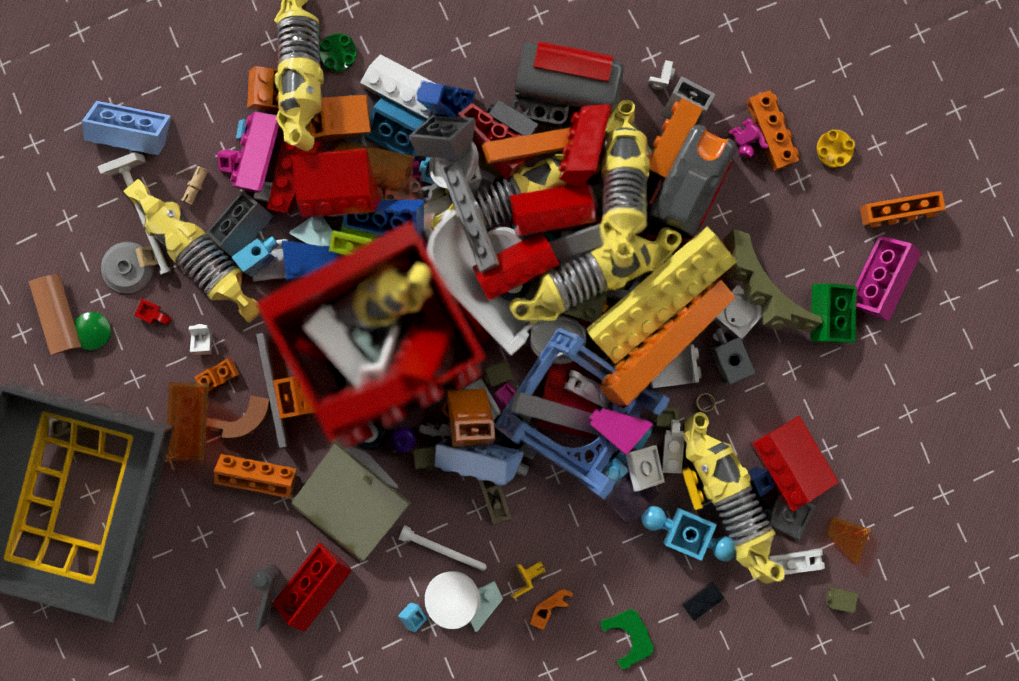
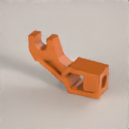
[530,589,573,630]

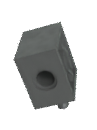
[708,328,756,384]

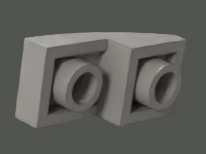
[419,421,451,436]

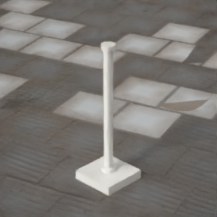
[98,152,172,275]

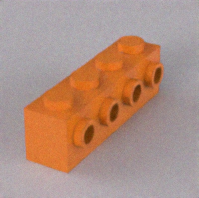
[746,90,799,172]
[648,98,703,179]
[860,191,946,228]
[214,454,297,498]

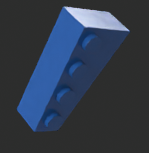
[416,81,476,117]
[343,200,425,238]
[282,240,345,281]

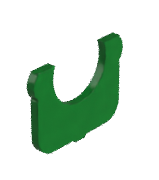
[600,609,654,669]

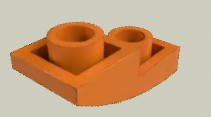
[194,358,240,394]

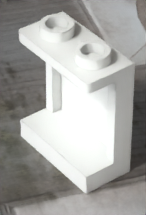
[650,344,701,388]

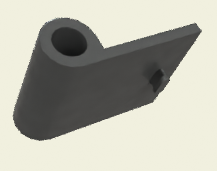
[252,564,280,631]

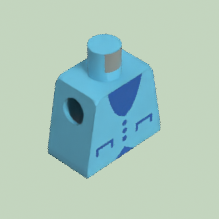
[232,236,279,277]

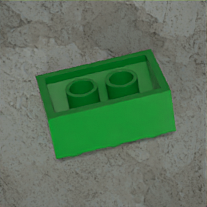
[810,283,857,343]

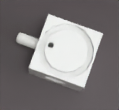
[713,285,763,341]

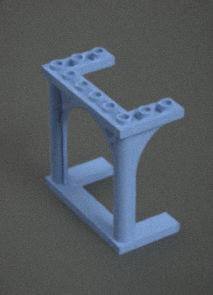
[494,327,670,499]

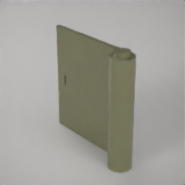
[290,442,411,563]

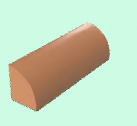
[29,274,81,355]

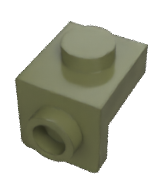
[651,407,679,427]

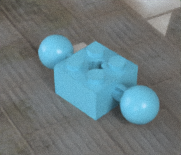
[641,506,737,561]

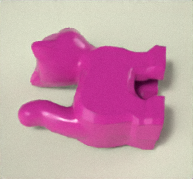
[729,118,768,159]

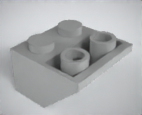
[661,76,715,126]

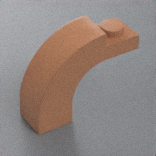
[205,396,271,438]

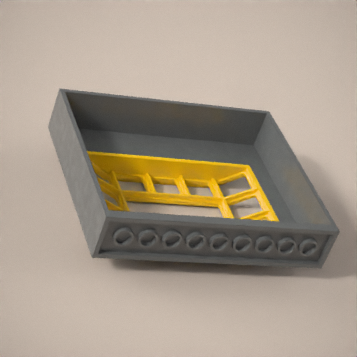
[0,382,174,622]

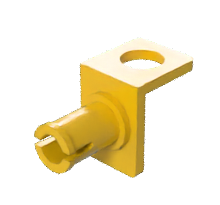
[510,561,546,599]

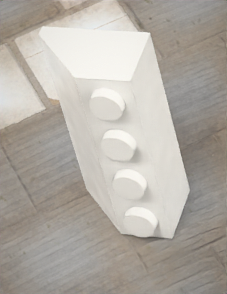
[360,54,434,120]
[303,302,375,387]

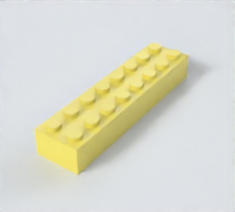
[586,227,737,364]

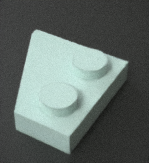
[289,216,333,247]
[352,327,383,364]
[471,581,503,632]

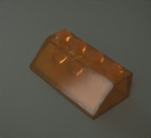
[334,141,415,194]
[165,382,209,461]

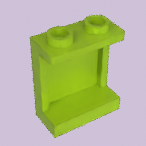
[329,222,379,255]

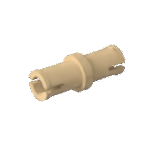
[181,166,209,206]

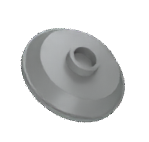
[101,242,154,294]

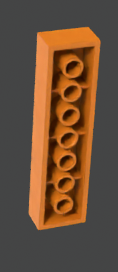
[598,280,736,406]

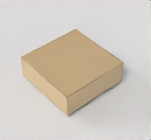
[135,246,159,268]

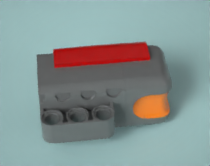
[512,41,625,128]
[646,125,736,239]

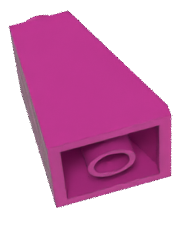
[589,409,653,455]

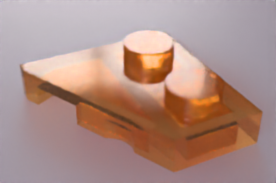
[826,515,871,564]

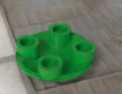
[319,33,357,71]
[74,312,112,350]

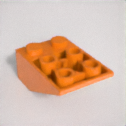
[247,66,279,111]
[307,95,371,143]
[273,370,335,419]
[447,389,496,447]

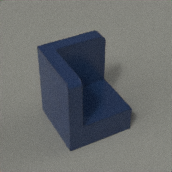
[748,467,775,497]

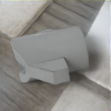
[419,183,444,204]

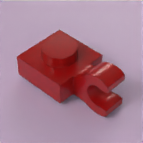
[134,299,172,325]

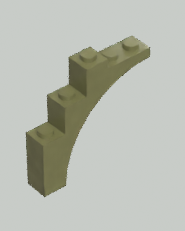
[723,229,822,333]

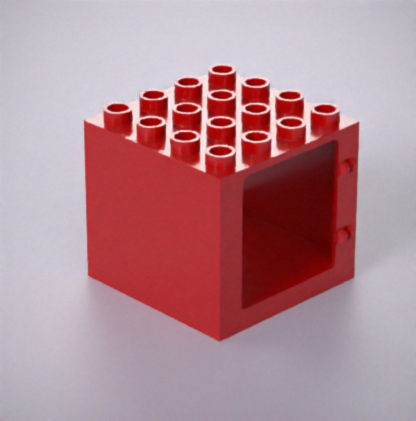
[256,221,485,448]

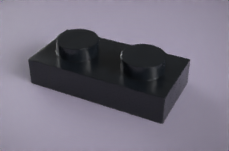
[682,582,725,621]

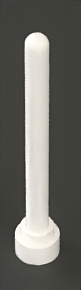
[398,525,487,571]

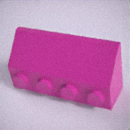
[230,112,279,193]
[855,235,921,321]

